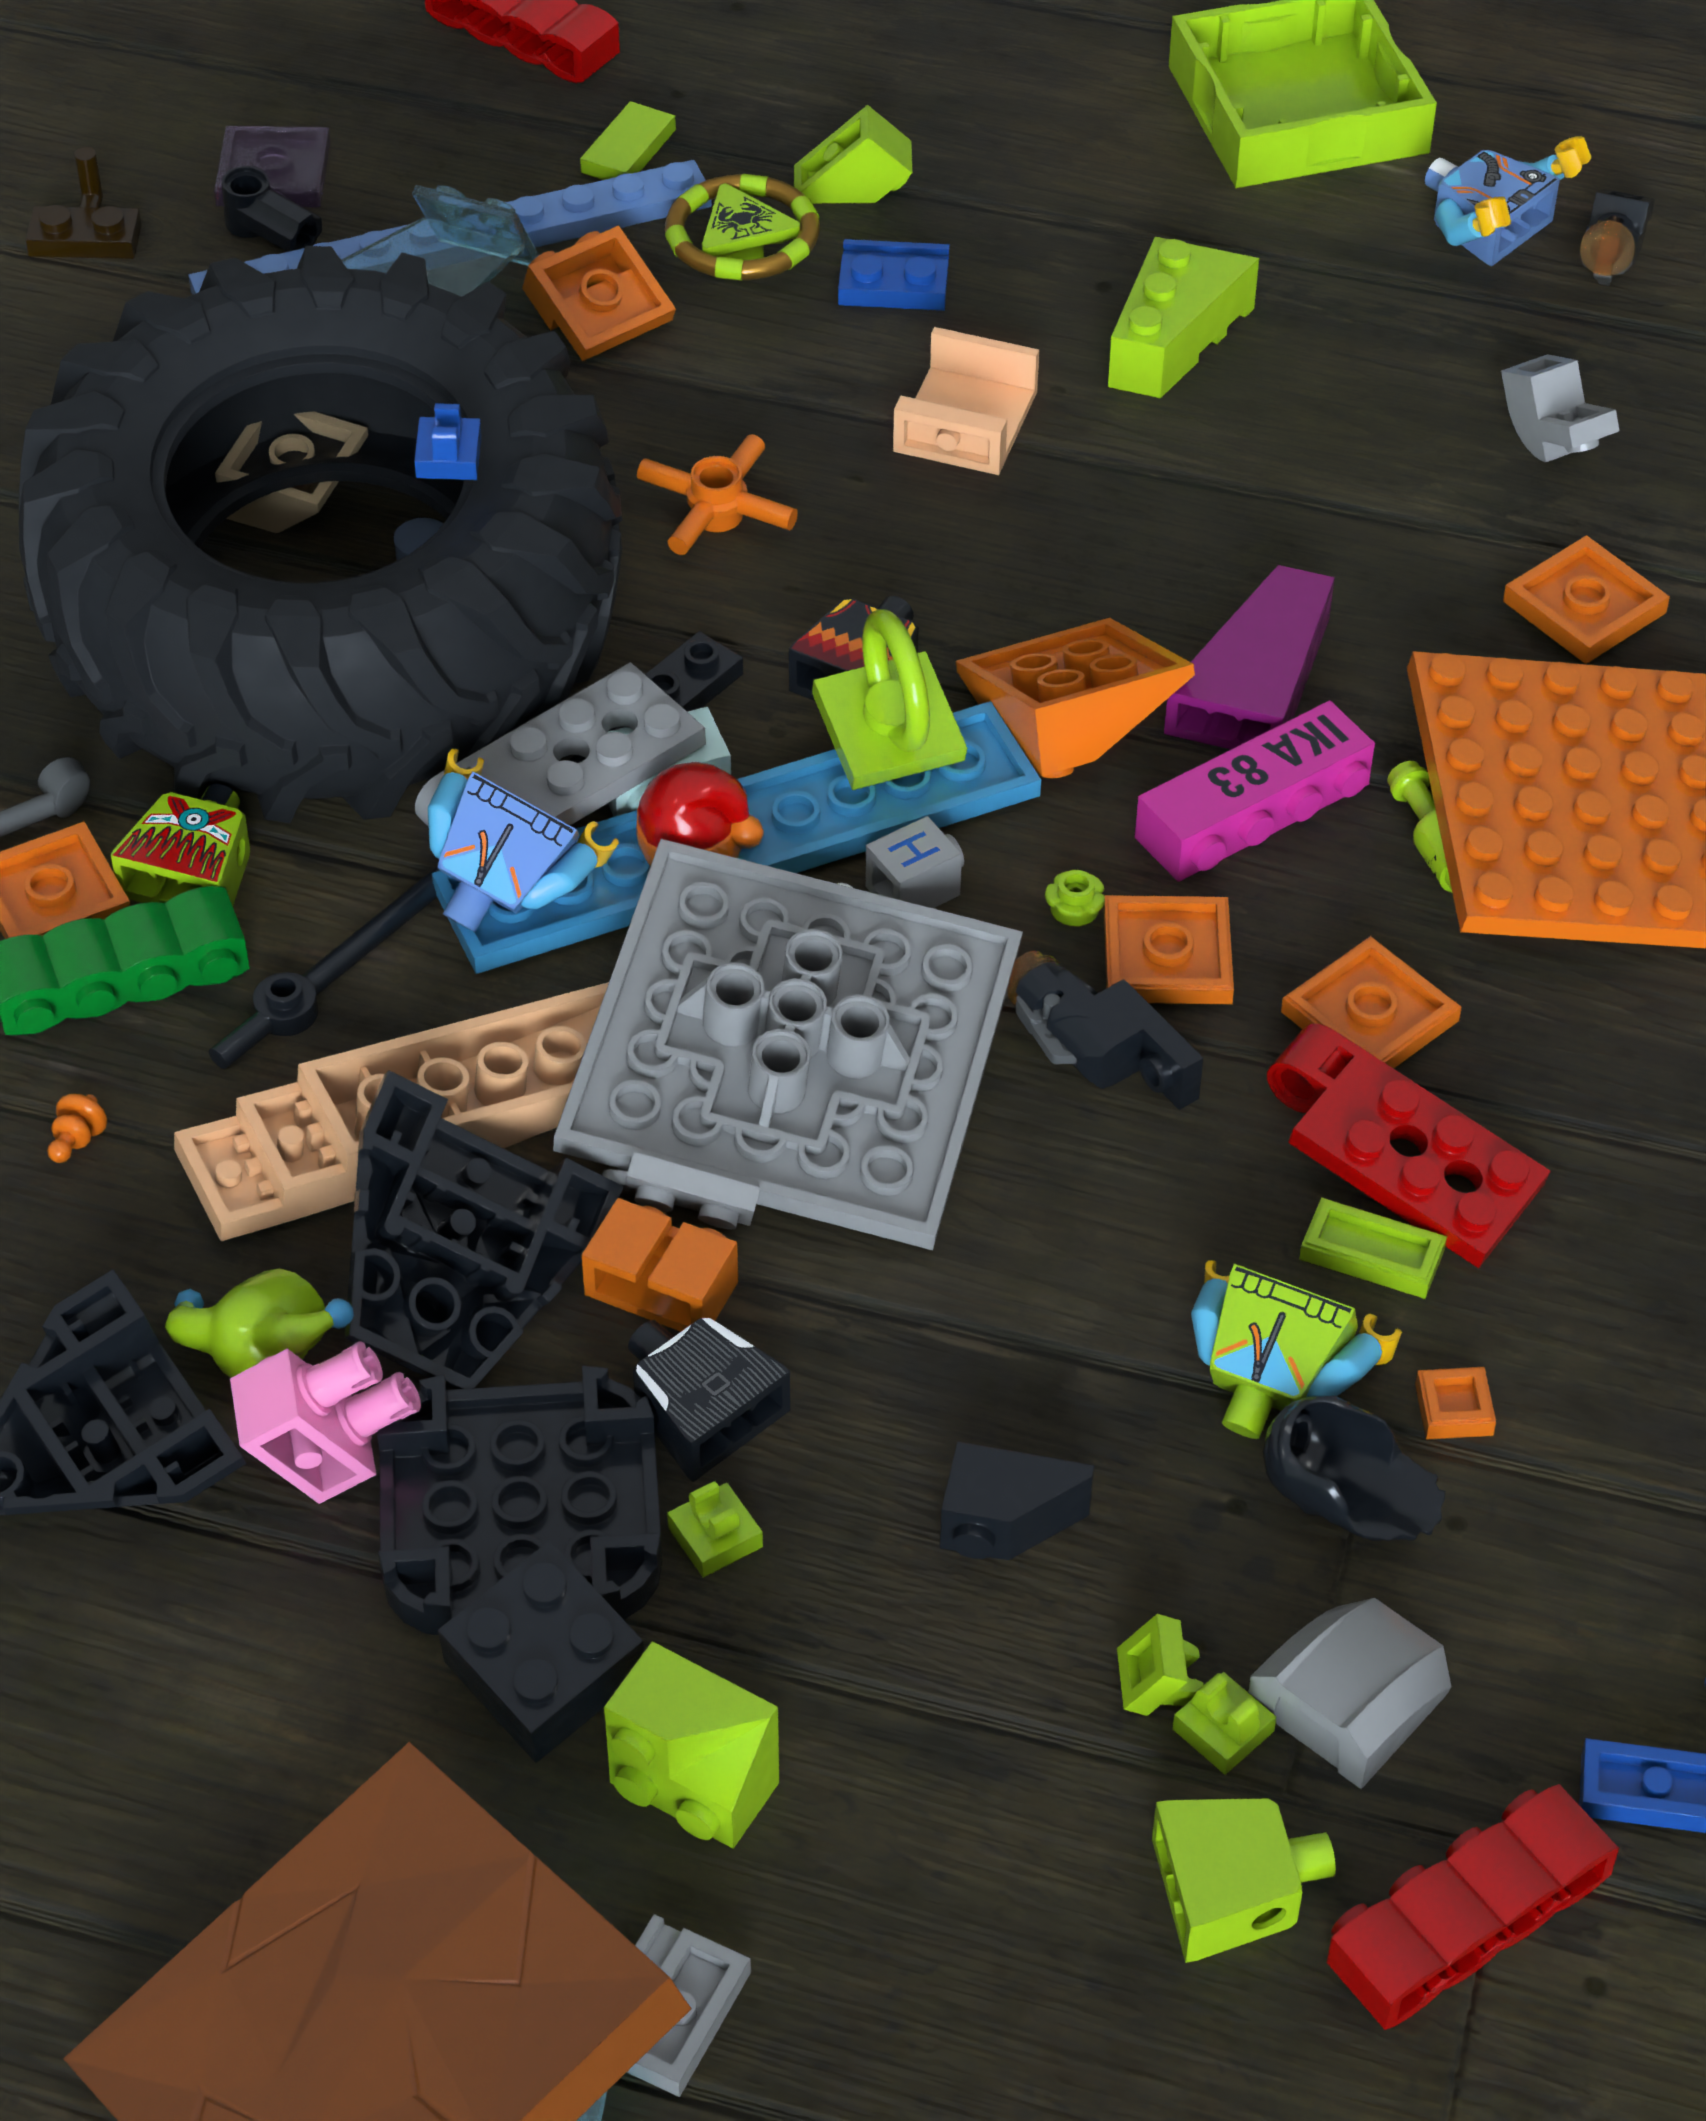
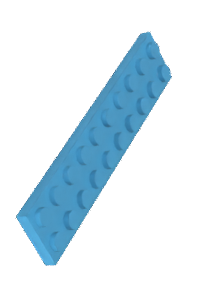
[432,701,1041,974]

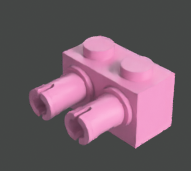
[230,1341,421,1504]

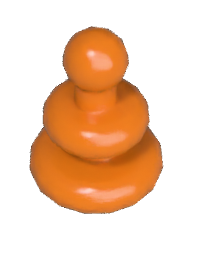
[47,1093,107,1163]

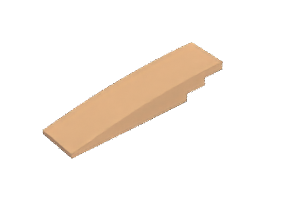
[174,982,609,1241]

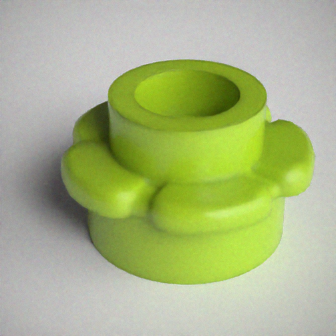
[1045,870,1105,926]

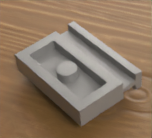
[627,1914,751,2097]

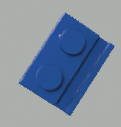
[838,239,950,311]

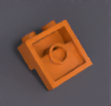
[522,225,676,361]

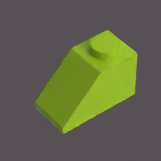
[794,105,913,204]

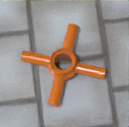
[637,434,798,555]

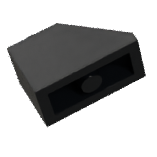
[940,1441,1095,1561]

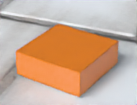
[1415,1367,1496,1440]

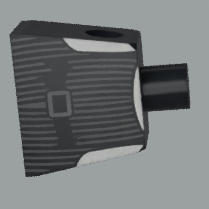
[628,1318,790,1482]

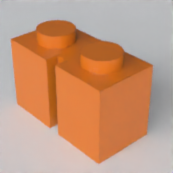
[581,1198,738,1332]

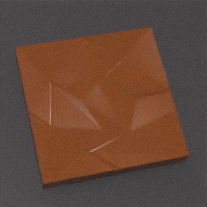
[63,1742,692,2121]

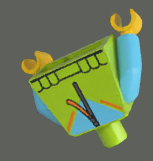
[1191,1260,1402,1439]

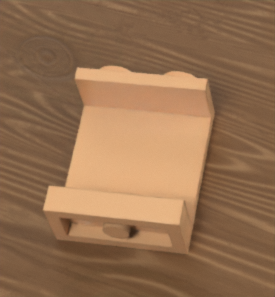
[893,327,1039,475]

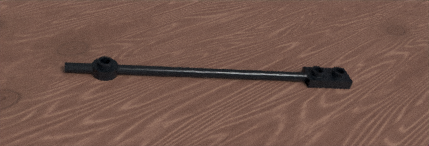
[209,631,743,1069]

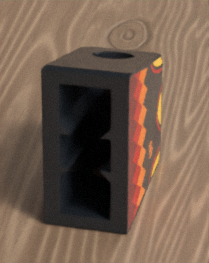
[789,596,919,701]

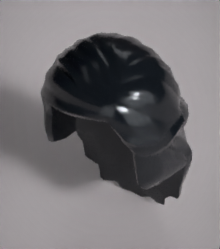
[1263,1395,1445,1541]

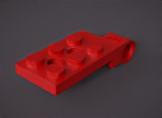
[1267,1024,1551,1269]

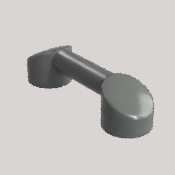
[0,757,90,837]

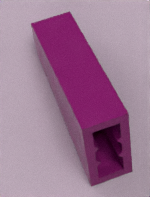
[1164,565,1335,749]

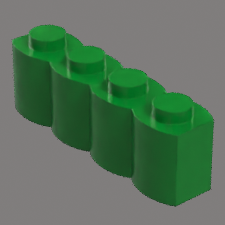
[0,886,250,1035]

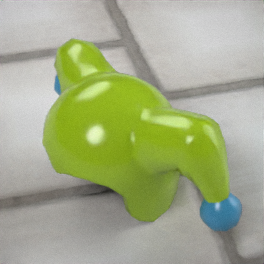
[165,1268,354,1378]

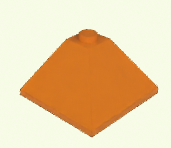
[955,618,1195,778]

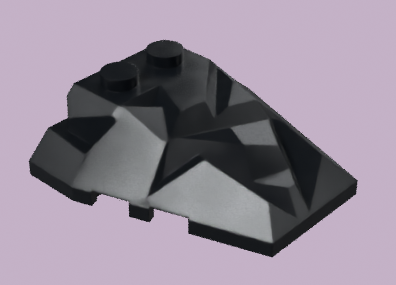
[345,1070,624,1390]

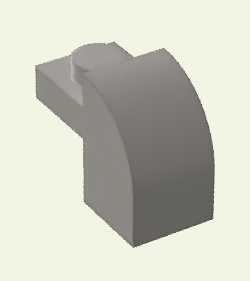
[1501,354,1620,462]

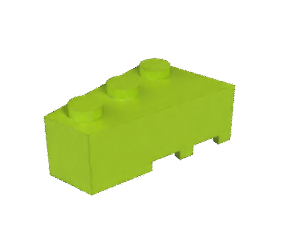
[1108,237,1259,398]

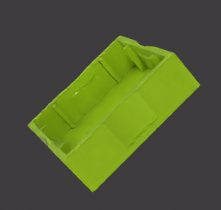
[1169,0,1437,188]

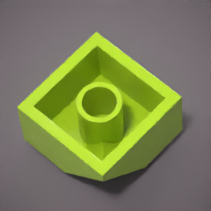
[604,1641,779,1849]

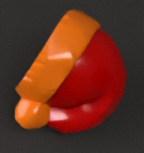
[636,762,764,867]

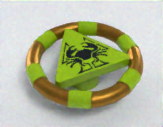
[665,174,820,281]

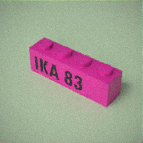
[1135,700,1375,882]

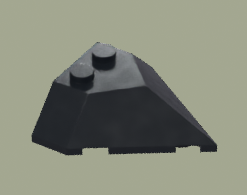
[0,1269,246,1515]

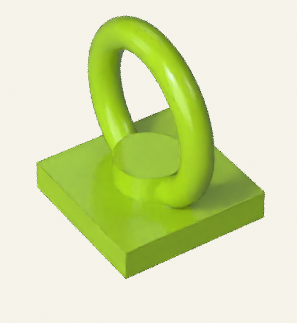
[812,609,967,790]

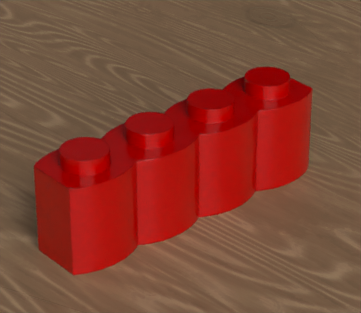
[425,0,620,83]
[1327,1784,1619,2030]

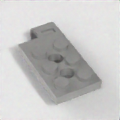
[415,662,706,826]

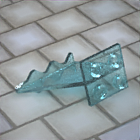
[341,185,539,297]

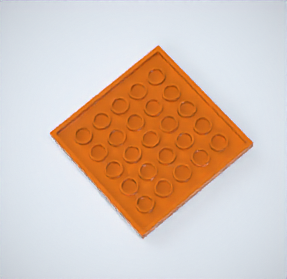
[1407,651,1706,948]

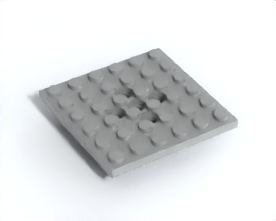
[553,839,1023,1250]

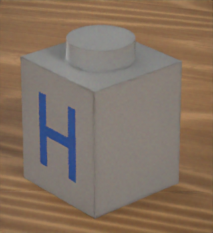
[866,816,964,908]

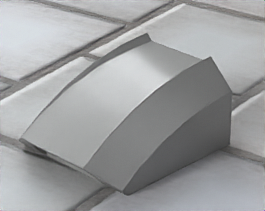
[1248,1598,1452,1789]

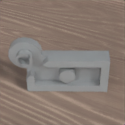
[602,1151,761,1229]

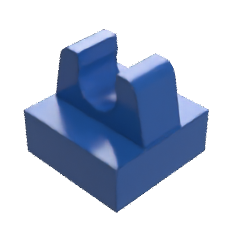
[414,403,482,480]

